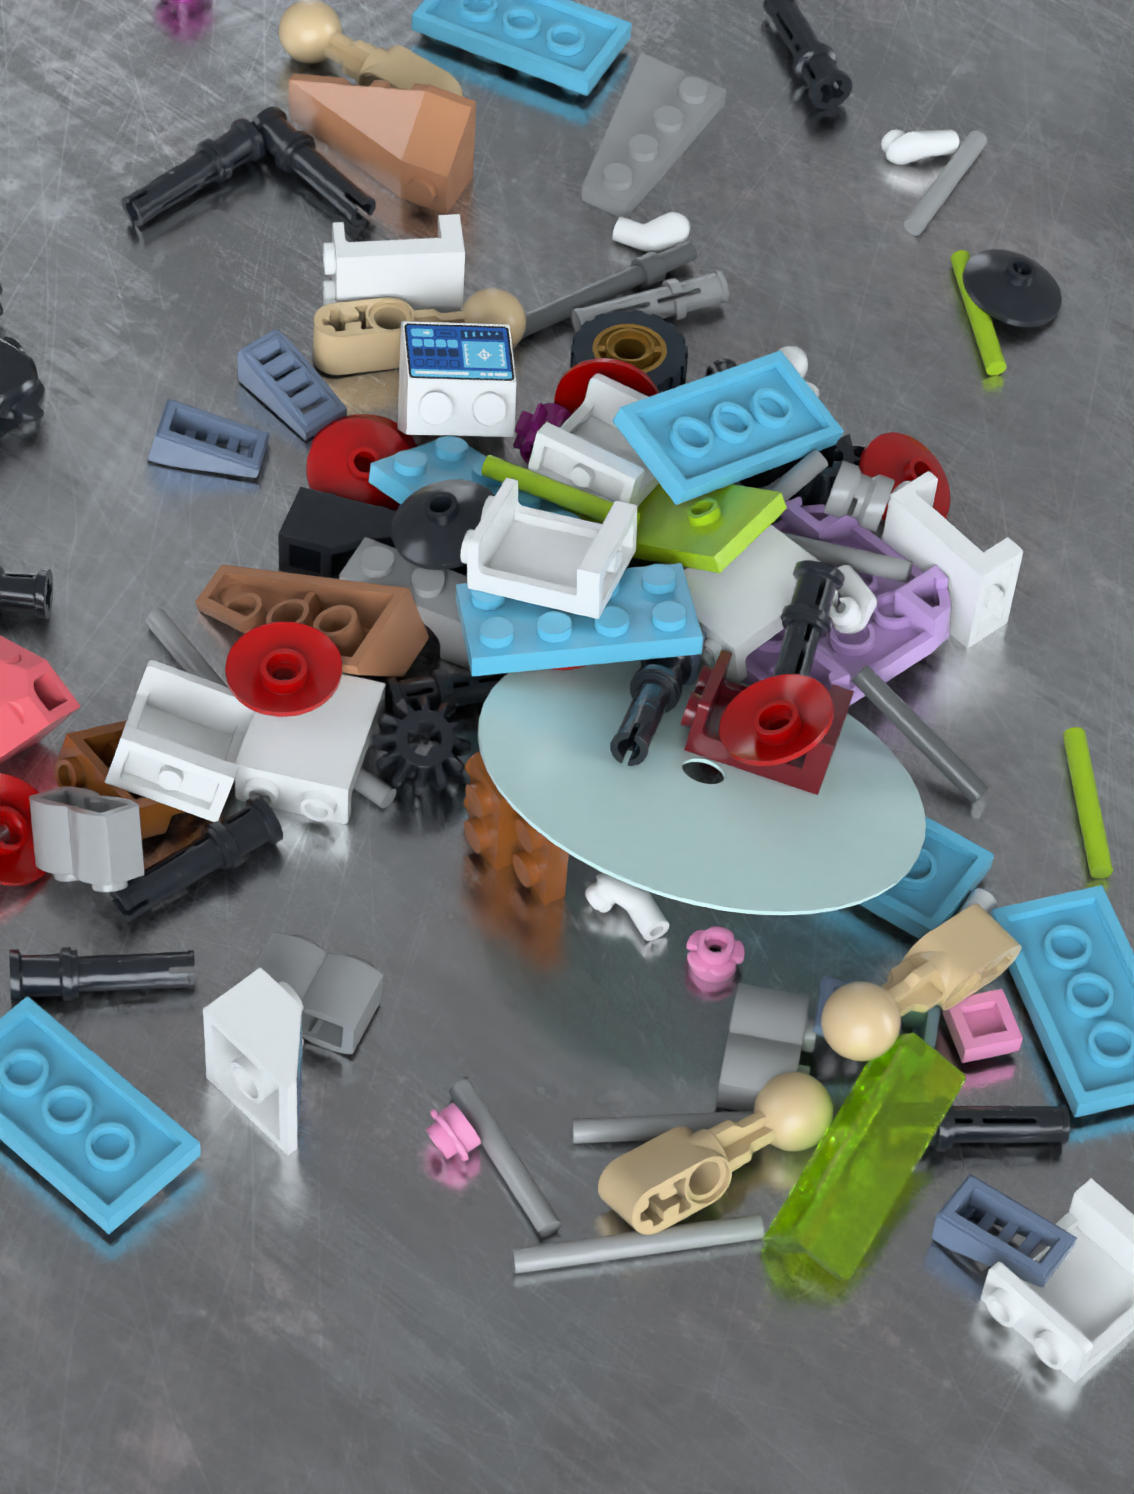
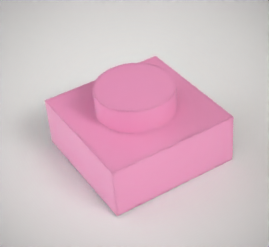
[943,989,1023,1063]

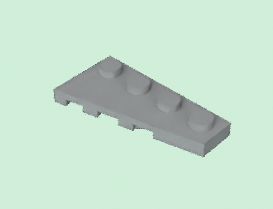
[581,52,727,218]

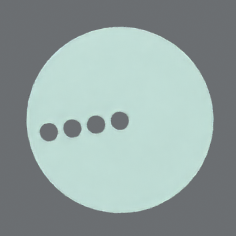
[478,659,926,915]

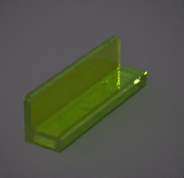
[762,1032,966,1280]

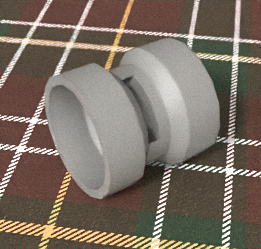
[823,461,895,532]

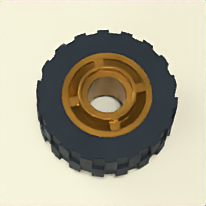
[570,310,688,393]

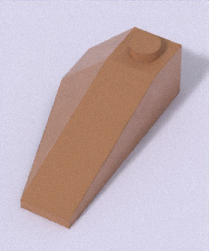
[289,74,476,215]
[195,564,429,677]

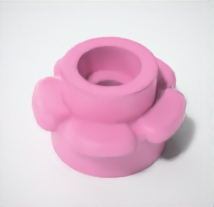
[686,926,745,983]
[426,1103,481,1161]

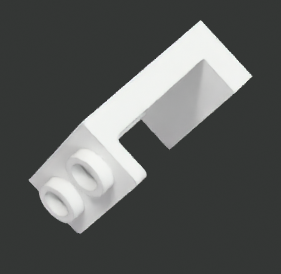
[323,214,465,313]
[528,373,659,507]
[881,471,1023,649]
[461,478,637,619]
[684,525,839,684]
[105,660,254,822]
[235,674,386,824]
[981,1178,1134,1383]

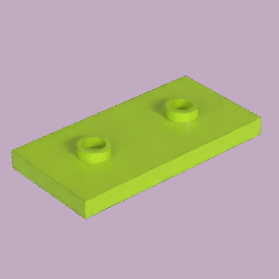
[568,483,787,573]

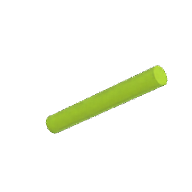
[950,250,1007,376]
[481,455,641,527]
[1063,727,1113,879]

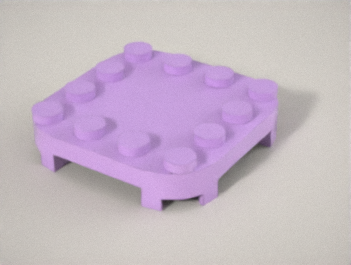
[685,496,951,706]

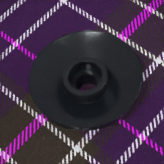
[963,249,1062,327]
[391,479,495,570]

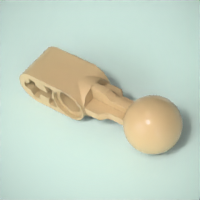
[278,0,463,96]
[312,288,526,375]
[821,904,1022,1061]
[598,1072,833,1235]

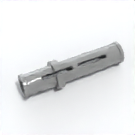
[571,270,729,332]

